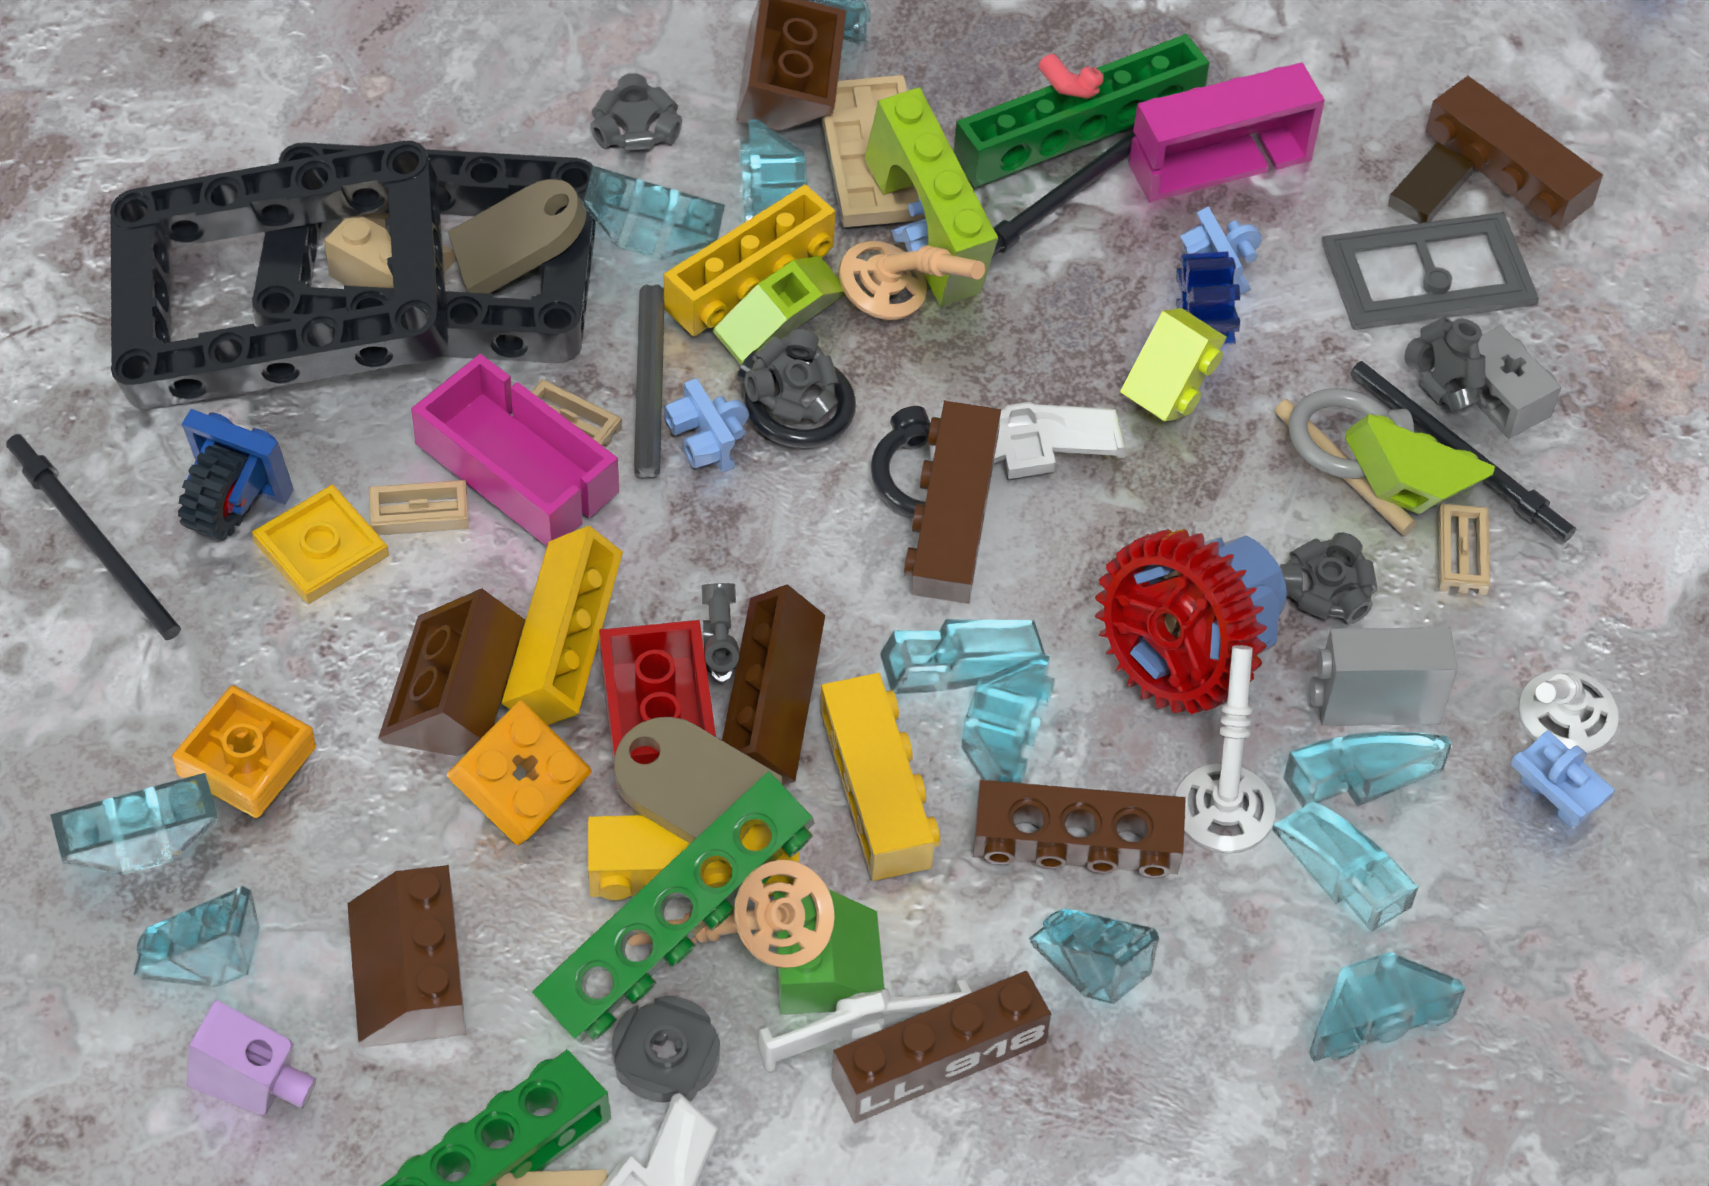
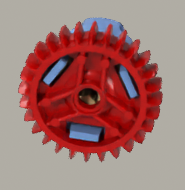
[1095,529,1287,715]

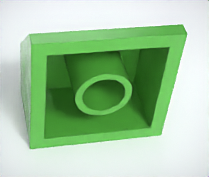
[774,889,885,1015]

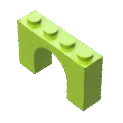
[865,87,998,307]

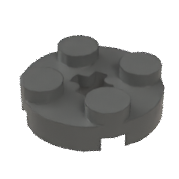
[612,996,720,1103]

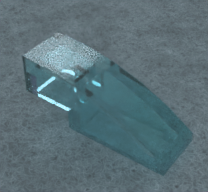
[880,619,1048,694]
[1283,732,1452,809]
[1272,801,1419,932]

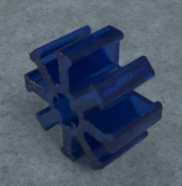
[1176,251,1240,345]

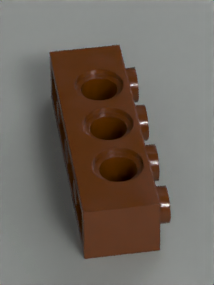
[973,780,1186,878]

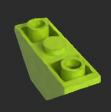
[713,256,845,365]
[1345,414,1495,514]

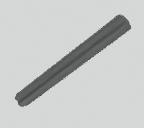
[634,284,664,478]

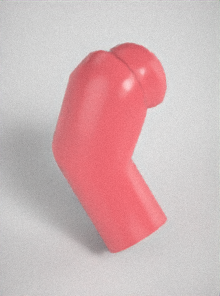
[1038,54,1104,99]

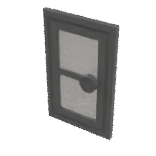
[1322,212,1539,330]

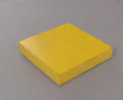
[251,484,389,605]

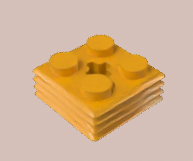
[172,685,316,818]
[447,701,592,845]

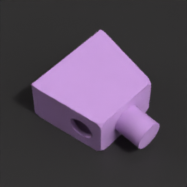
[186,1000,317,1115]

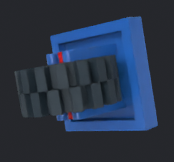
[178,409,294,540]

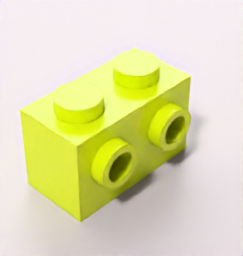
[1120,308,1227,421]

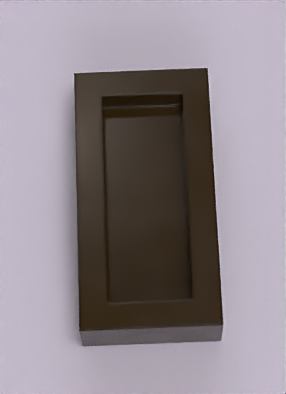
[1387,142,1475,223]

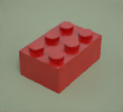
[599,620,716,790]

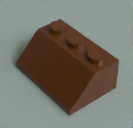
[736,0,847,131]
[378,588,525,756]
[347,865,466,1048]

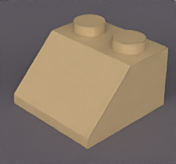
[324,212,457,288]

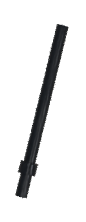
[993,131,1136,255]
[1350,361,1576,543]
[6,434,181,640]

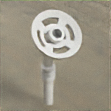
[1175,645,1276,854]
[1518,670,1619,755]

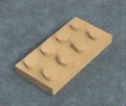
[821,75,926,228]

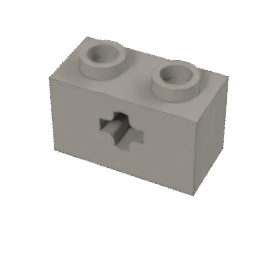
[1454,325,1561,439]

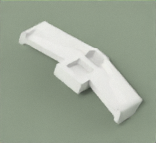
[930,402,1126,479]
[758,979,972,1071]
[602,1093,719,1186]

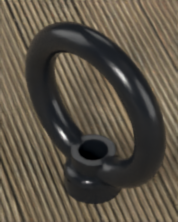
[737,349,856,448]
[871,406,931,518]

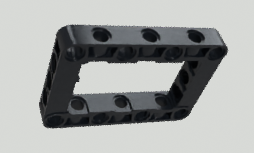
[110,141,449,409]
[252,142,599,363]

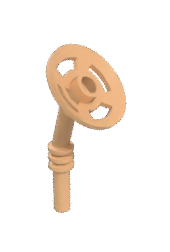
[838,241,985,320]
[628,860,834,968]

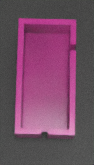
[1129,62,1325,203]
[411,354,619,546]

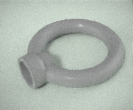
[1289,388,1414,479]

